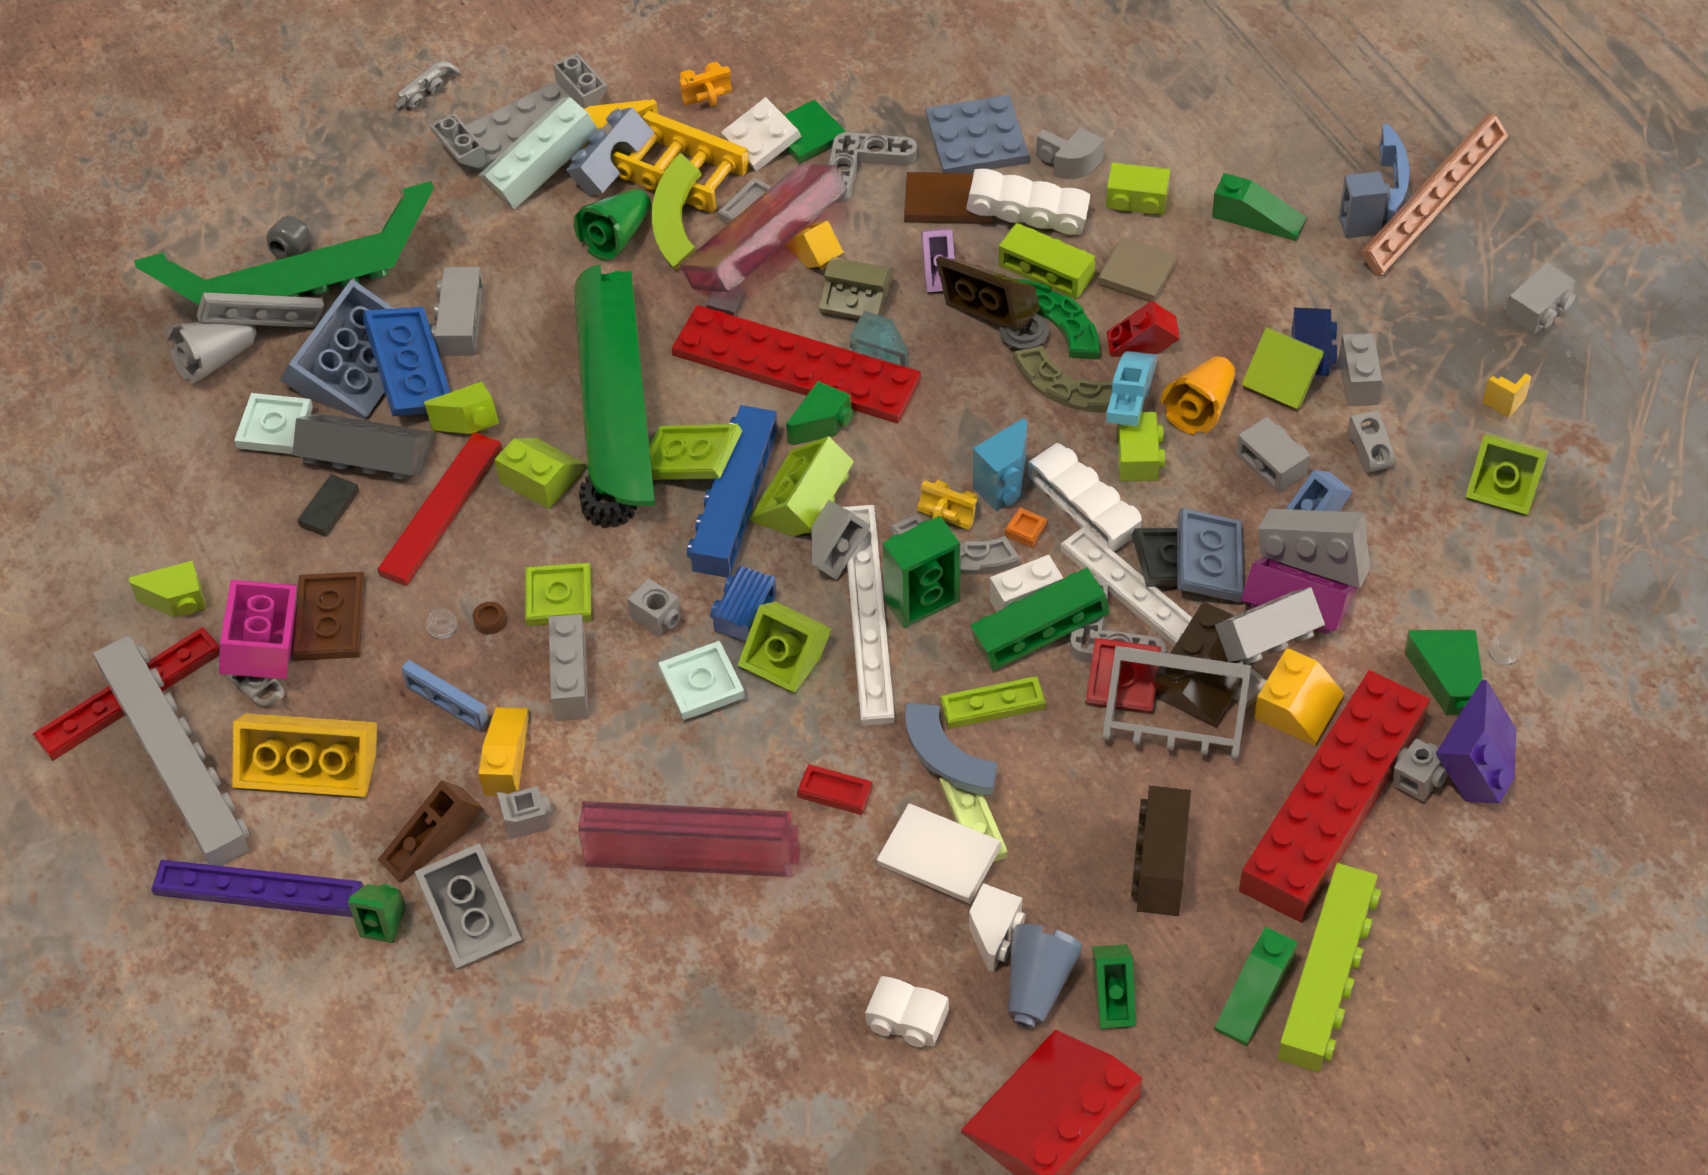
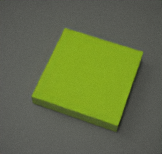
[1241,327,1325,409]
[525,563,592,626]

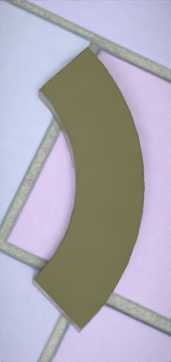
[1013,346,1113,412]

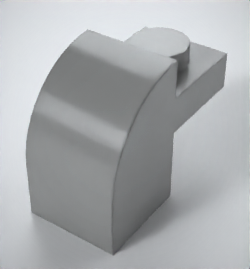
[1036,127,1105,179]

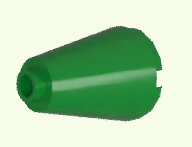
[573,188,652,260]

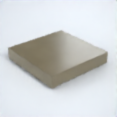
[1098,237,1177,302]

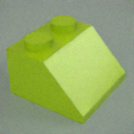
[1465,433,1549,515]
[494,437,587,509]
[738,602,832,692]

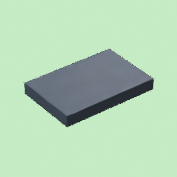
[1177,508,1244,602]

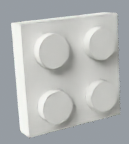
[721,97,801,172]

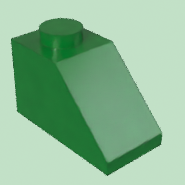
[786,381,853,445]
[348,884,406,943]
[1092,944,1136,1029]

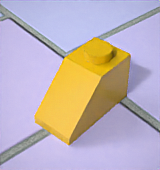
[781,220,844,270]

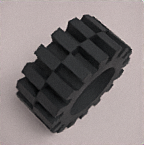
[579,475,638,528]

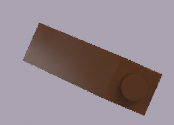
[378,780,483,882]

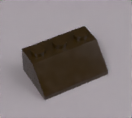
[936,256,1040,331]
[1153,601,1262,726]

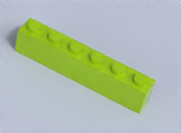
[1277,863,1381,1073]

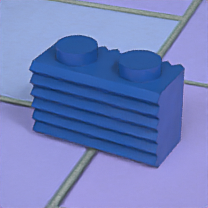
[710,566,777,641]

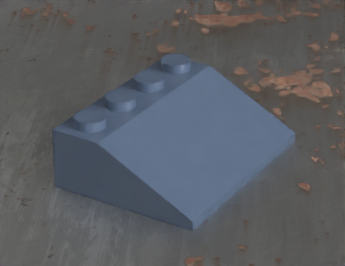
[280,279,395,420]

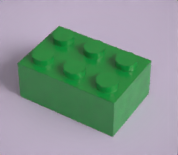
[882,516,960,628]

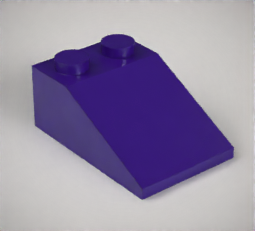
[1435,680,1516,803]

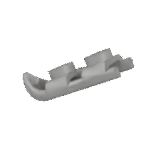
[394,61,461,110]
[216,662,284,707]

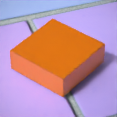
[1004,507,1048,548]

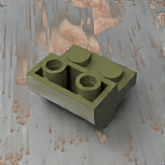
[818,257,894,323]

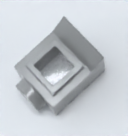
[497,786,552,840]

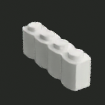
[966,169,1090,235]
[1028,443,1142,552]

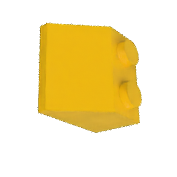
[1254,648,1345,746]

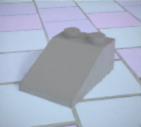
[414,843,522,969]

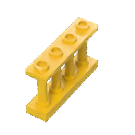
[612,110,749,213]

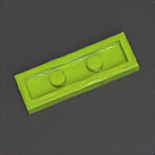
[940,676,1046,729]

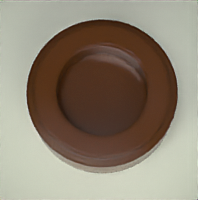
[472,602,506,635]

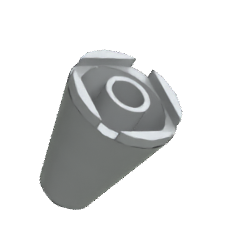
[166,322,256,384]

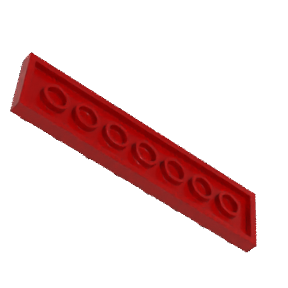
[671,305,921,424]

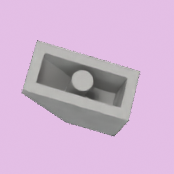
[812,500,871,580]

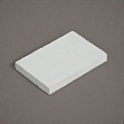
[877,803,1002,904]

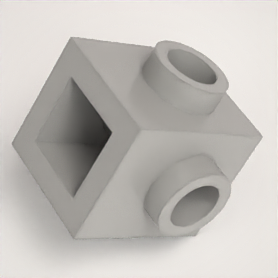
[1394,738,1448,802]

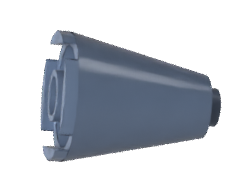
[1008,923,1082,1029]

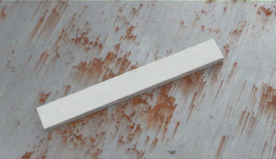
[843,505,895,726]
[1060,527,1267,709]

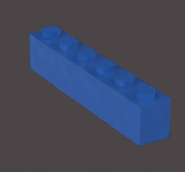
[687,405,778,578]

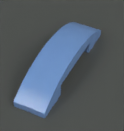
[1379,124,1410,225]

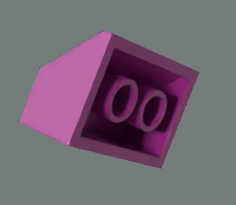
[1241,557,1357,634]

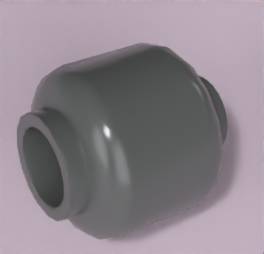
[266,216,311,259]

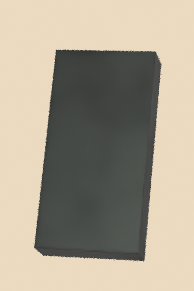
[297,474,359,537]

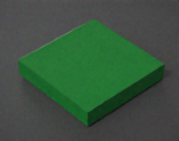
[784,99,846,164]

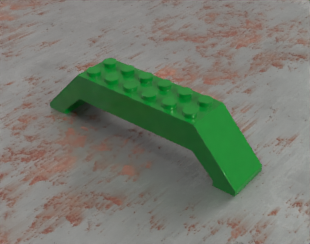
[134,181,434,305]

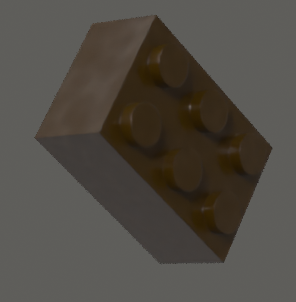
[1131,785,1191,916]

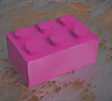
[219,580,297,679]

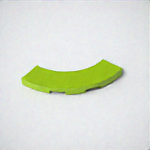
[652,153,702,271]

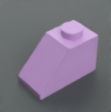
[920,228,955,292]

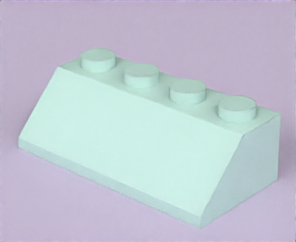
[478,97,598,210]

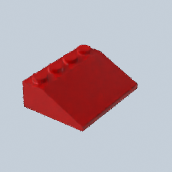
[961,1029,1142,1175]

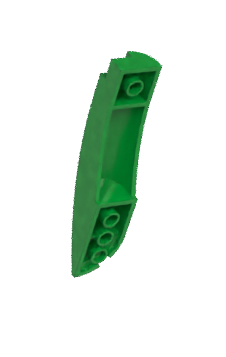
[574,264,655,506]

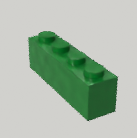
[970,567,1110,671]

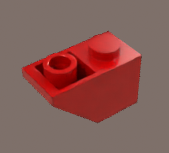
[1106,300,1180,357]

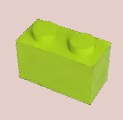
[1106,162,1170,215]
[1117,412,1165,481]

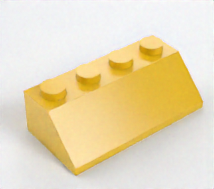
[232,713,377,797]

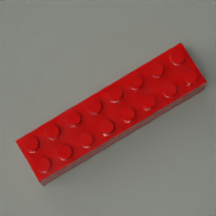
[1239,670,1430,923]

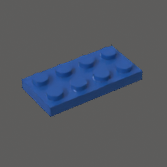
[363,307,450,417]

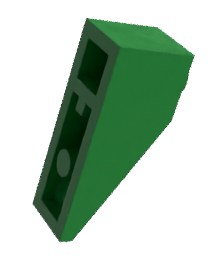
[1212,173,1306,241]
[1214,926,1298,1046]

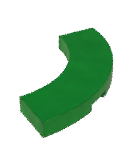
[1014,278,1100,360]

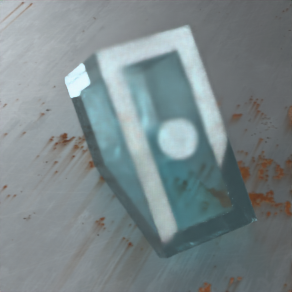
[849,311,908,367]

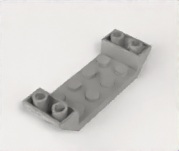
[430,53,608,170]

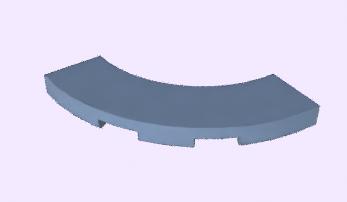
[905,703,997,796]

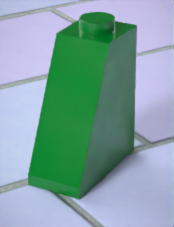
[1405,630,1483,716]

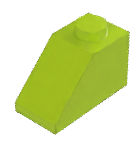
[424,382,500,434]
[128,560,206,618]

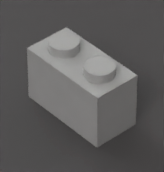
[1505,262,1576,335]
[1338,333,1383,406]
[1236,417,1310,494]

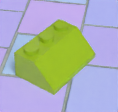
[749,436,854,537]

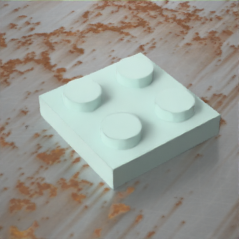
[234,393,313,454]
[658,641,745,721]

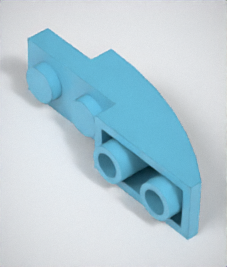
[1106,351,1158,426]

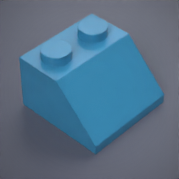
[973,418,1028,511]

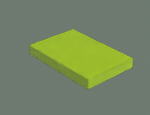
[650,424,742,480]

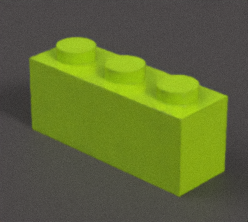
[998,223,1095,300]

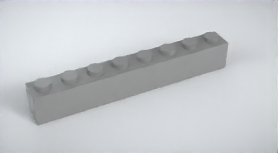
[93,635,250,866]

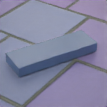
[401,660,490,732]

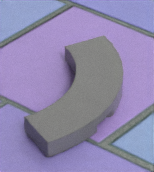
[890,514,1020,574]

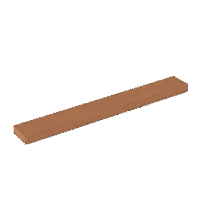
[1361,113,1509,276]

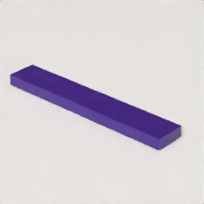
[151,860,363,917]

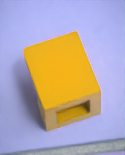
[1482,373,1531,418]

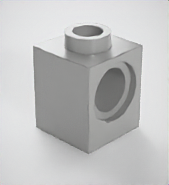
[627,578,681,637]

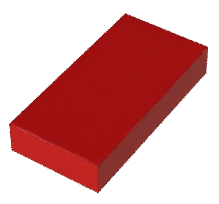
[797,764,873,815]

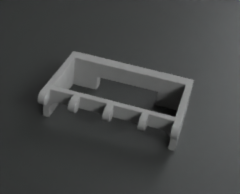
[1102,646,1251,760]

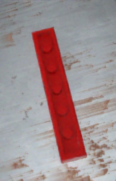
[377,432,502,586]
[33,627,220,761]

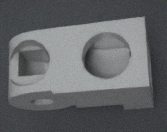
[1346,410,1394,473]

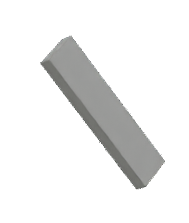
[197,293,324,327]

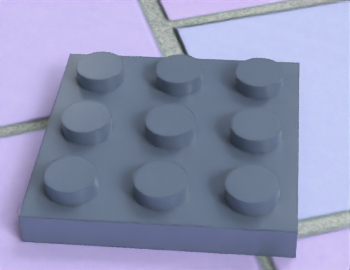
[925,95,1029,173]

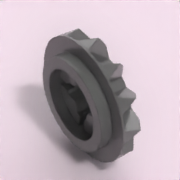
[1000,314,1049,350]

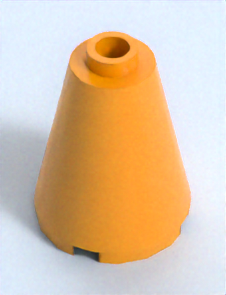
[1161,356,1236,434]

